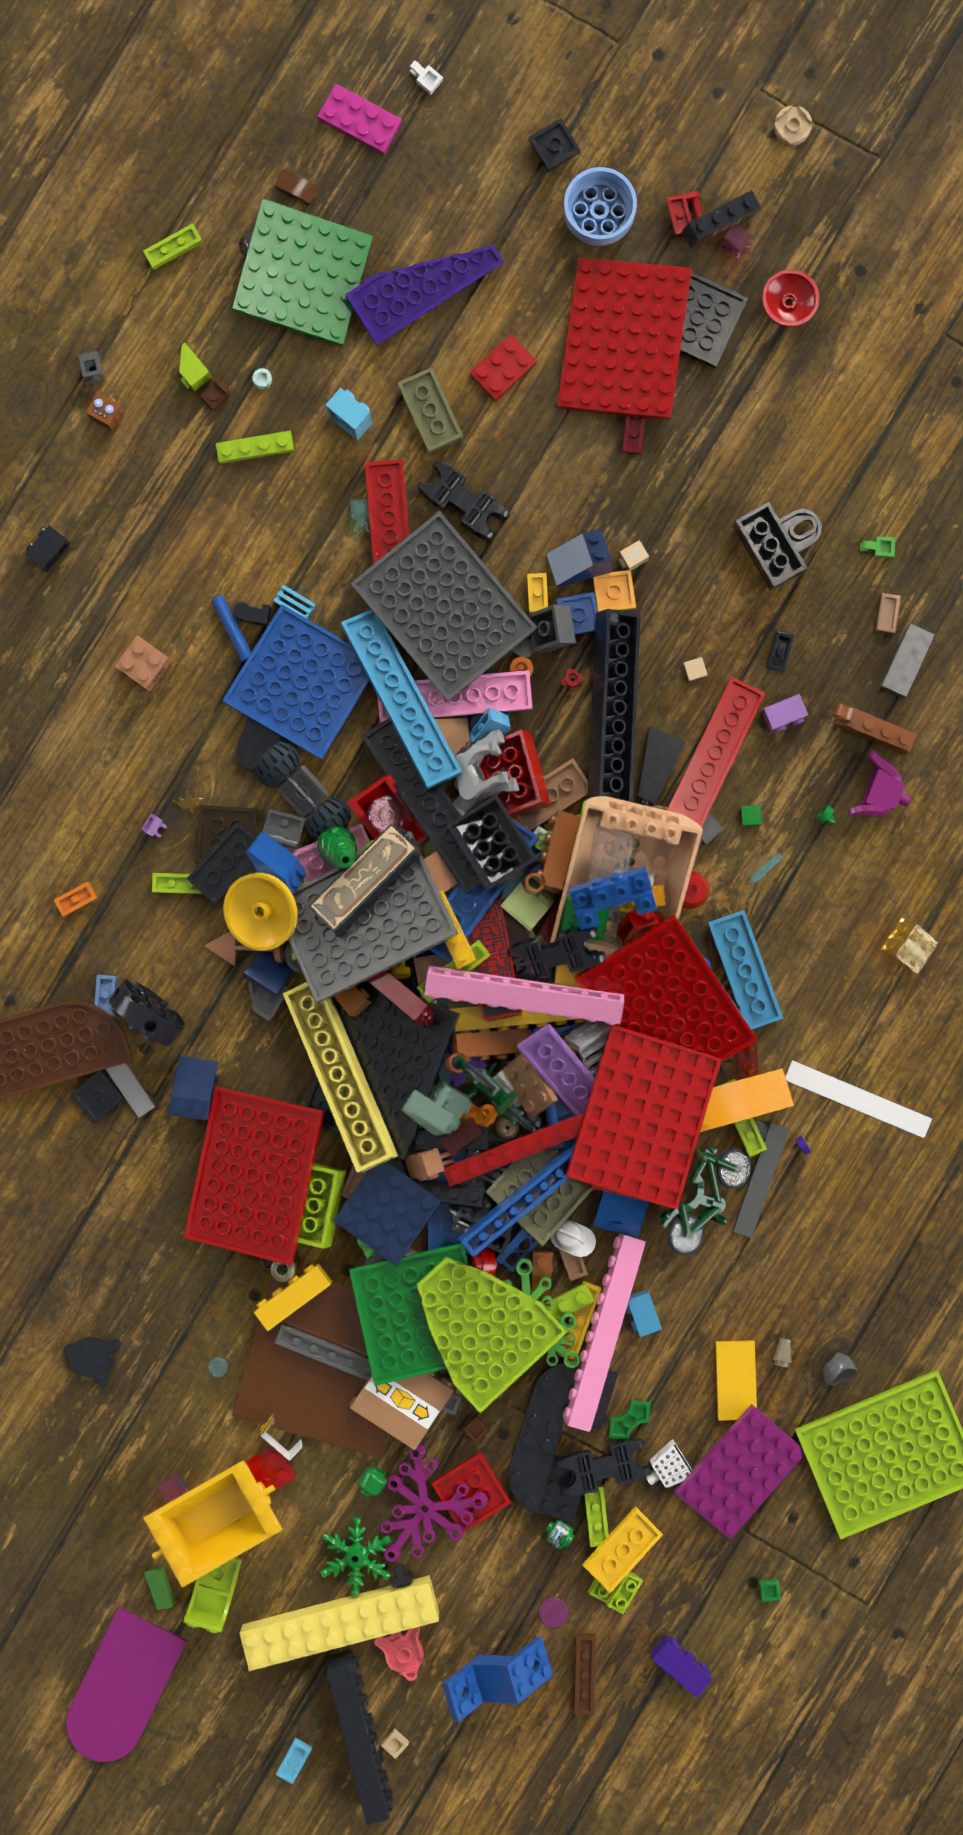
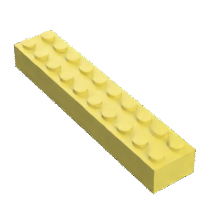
[283,982,398,1173]
[240,1575,439,1671]

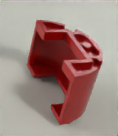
[347,774,428,844]

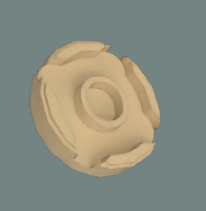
[774,106,812,145]

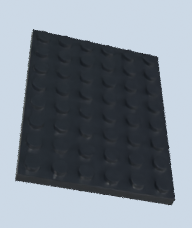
[305,980,461,1160]

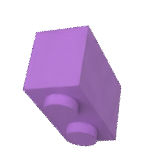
[761,694,808,733]

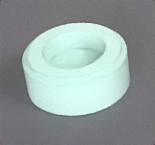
[253,369,272,389]

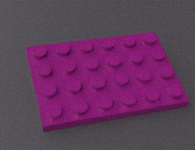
[674,1404,805,1540]

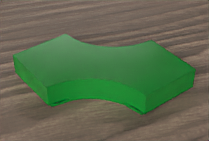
[608,1400,651,1440]

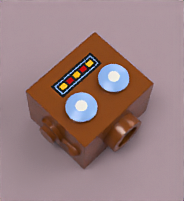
[86,393,124,431]

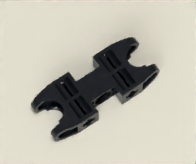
[417,460,510,541]
[507,926,606,981]
[554,1439,652,1496]

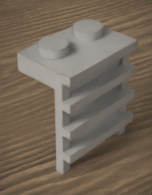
[565,1021,610,1075]

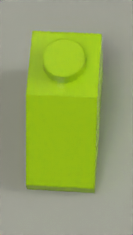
[179,343,212,392]

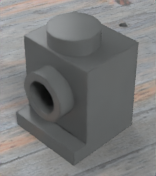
[78,351,105,384]

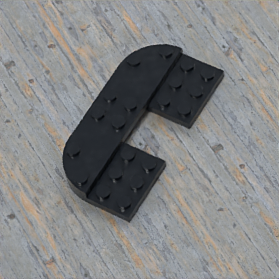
[509,1359,618,1523]

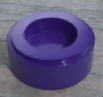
[796,1135,812,1155]

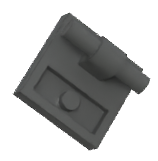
[262,809,306,853]

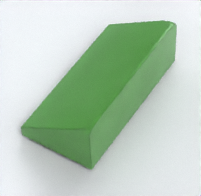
[144,1566,176,1610]

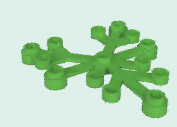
[504,1258,580,1368]

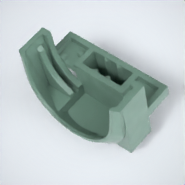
[402,1079,471,1136]

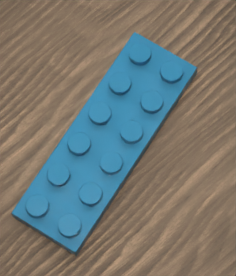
[708,910,783,1029]

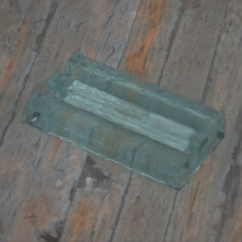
[748,853,784,884]

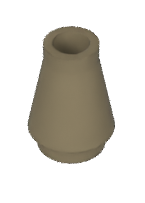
[772,1338,792,1368]

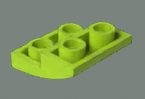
[588,1571,643,1614]

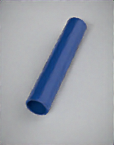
[211,595,252,663]

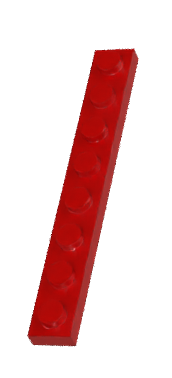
[444,1112,584,1187]

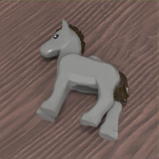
[452,729,519,816]

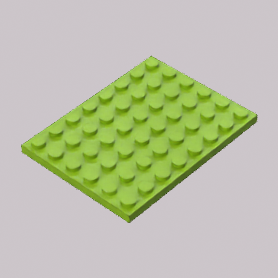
[794,1370,963,1539]

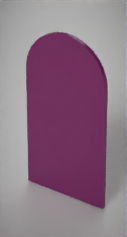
[66,1607,187,1762]

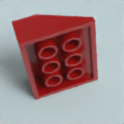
[479,730,551,817]

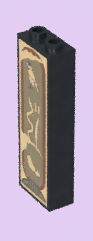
[308,823,422,937]

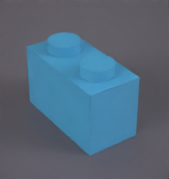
[626,1289,662,1337]

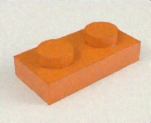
[54,881,98,917]

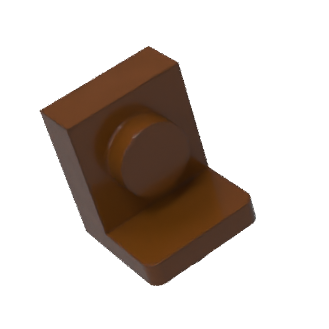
[200,377,231,411]

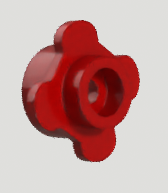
[561,668,584,691]

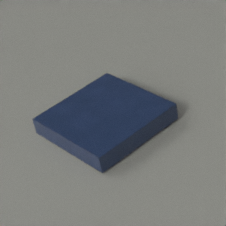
[243,951,294,997]

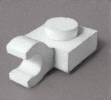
[410,60,443,95]

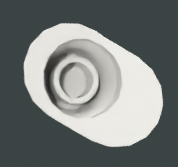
[551,1220,596,1257]

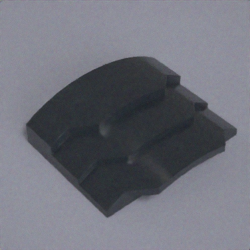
[448,1167,515,1255]

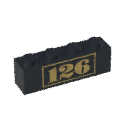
[682,190,761,248]

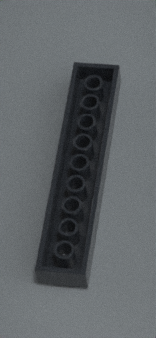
[588,609,641,802]

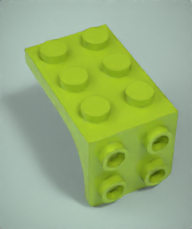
[183,1556,243,1633]

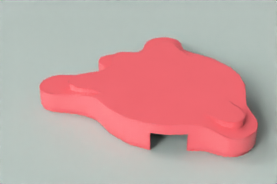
[374,1626,424,1681]

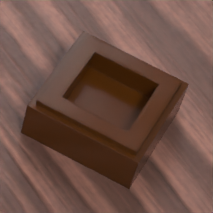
[462,1415,490,1444]

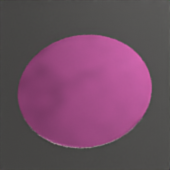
[539,1598,568,1628]

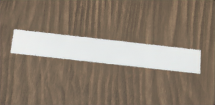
[785,1060,932,1138]

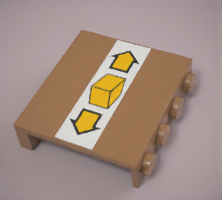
[350,1372,454,1450]

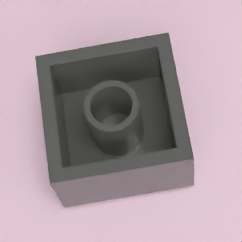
[527,605,576,652]

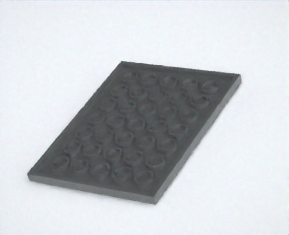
[350,511,537,702]
[289,831,459,1004]

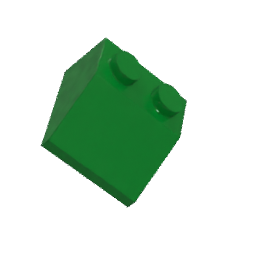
[559,895,611,941]

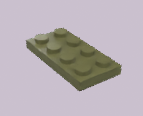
[397,367,463,453]

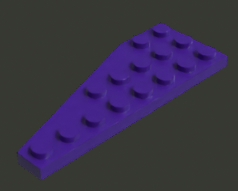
[345,245,504,346]

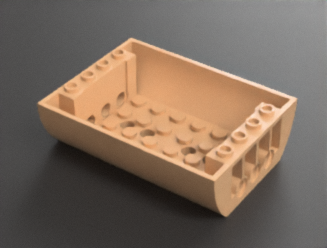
[550,796,703,957]

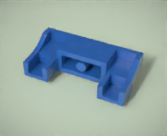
[569,867,658,931]

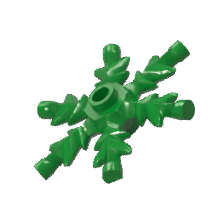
[321,1516,392,1597]

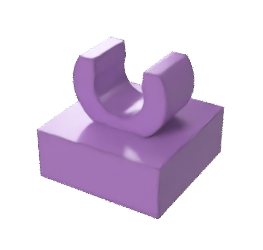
[141,813,167,837]

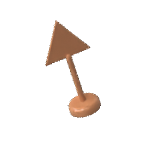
[204,932,287,966]

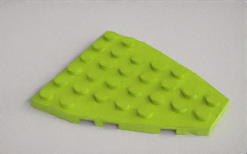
[417,1257,567,1413]

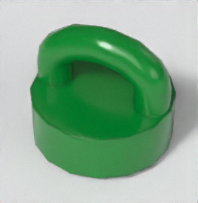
[816,805,836,824]

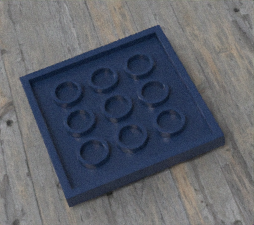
[333,1162,442,1266]

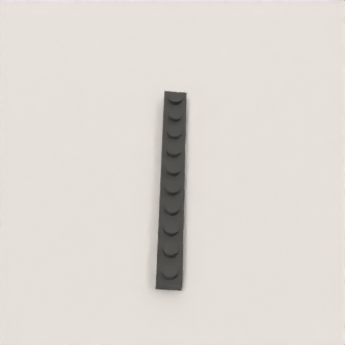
[275,1324,462,1415]

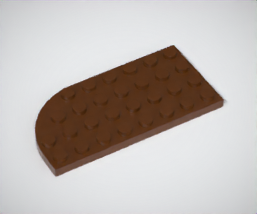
[0,1001,134,1100]

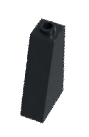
[636,726,686,806]

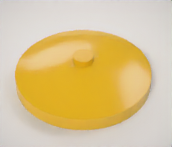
[223,873,298,951]

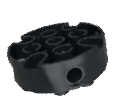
[108,979,186,1047]

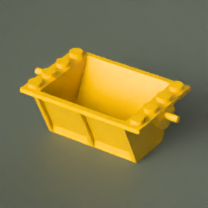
[144,1460,282,1587]

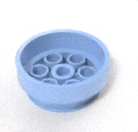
[563,167,637,246]

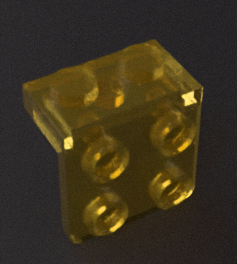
[881,918,938,973]

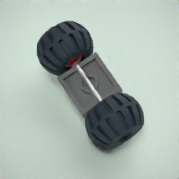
[253,741,351,841]

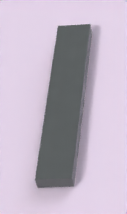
[732,1122,789,1238]

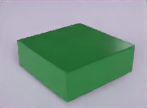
[740,805,762,826]
[759,1579,781,1602]

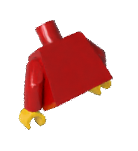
[605,902,664,946]

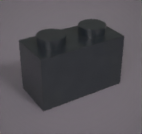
[25,525,71,573]

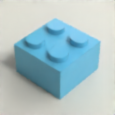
[326,388,372,441]

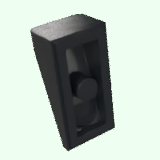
[766,630,795,672]

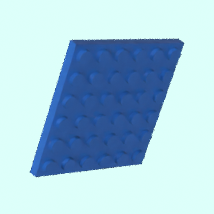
[222,605,370,760]

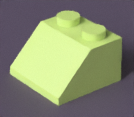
[501,876,554,931]

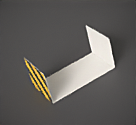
[260,1415,302,1461]

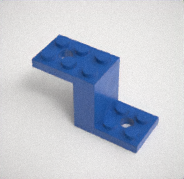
[442,1637,553,1722]

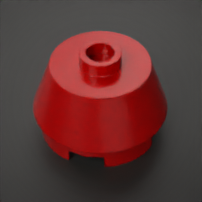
[682,871,710,909]
[467,1247,497,1276]

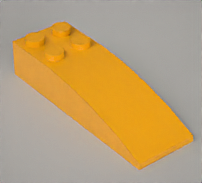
[700,1068,794,1132]

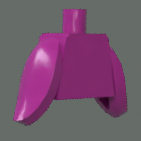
[848,750,911,817]

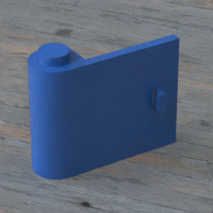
[593,1191,649,1238]

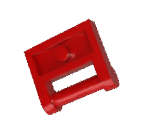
[666,191,703,237]

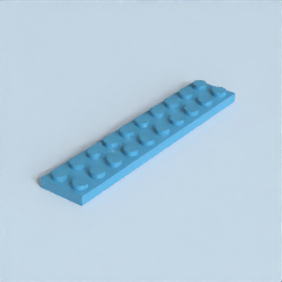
[341,610,462,789]

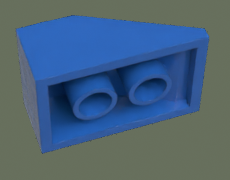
[246,831,307,894]

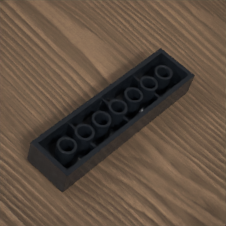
[327,1649,394,1826]

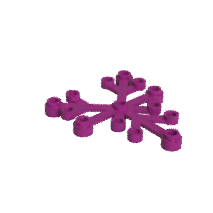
[381,1443,487,1562]

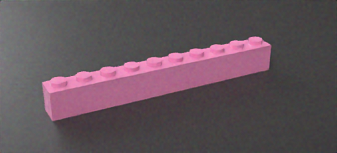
[425,966,624,1025]
[563,1233,646,1432]

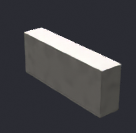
[879,623,935,699]

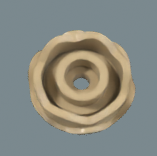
[496,1116,519,1140]

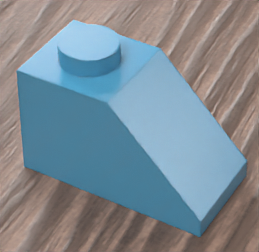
[469,707,510,745]

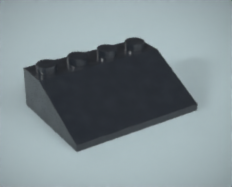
[447,794,539,891]

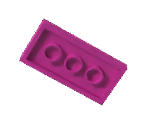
[318,84,402,155]

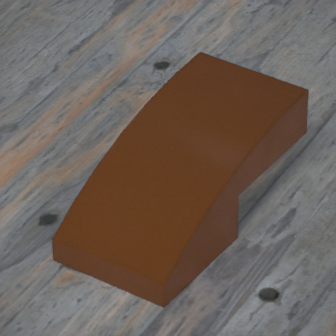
[274,169,319,206]

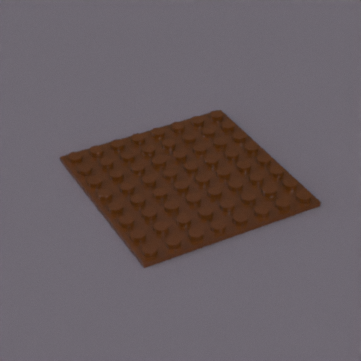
[232,1267,387,1458]

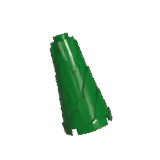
[317,826,356,868]

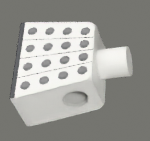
[646,1439,693,1488]

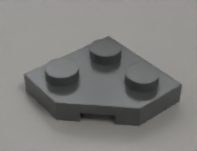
[248,981,291,1022]

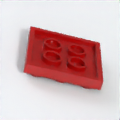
[431,1451,511,1532]

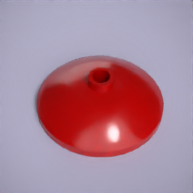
[762,269,820,327]

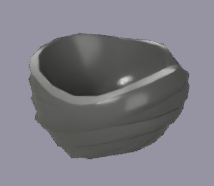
[823,1352,857,1386]

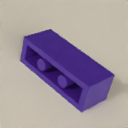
[651,1635,712,1698]

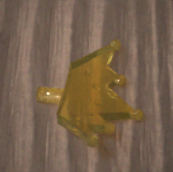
[173,790,206,814]

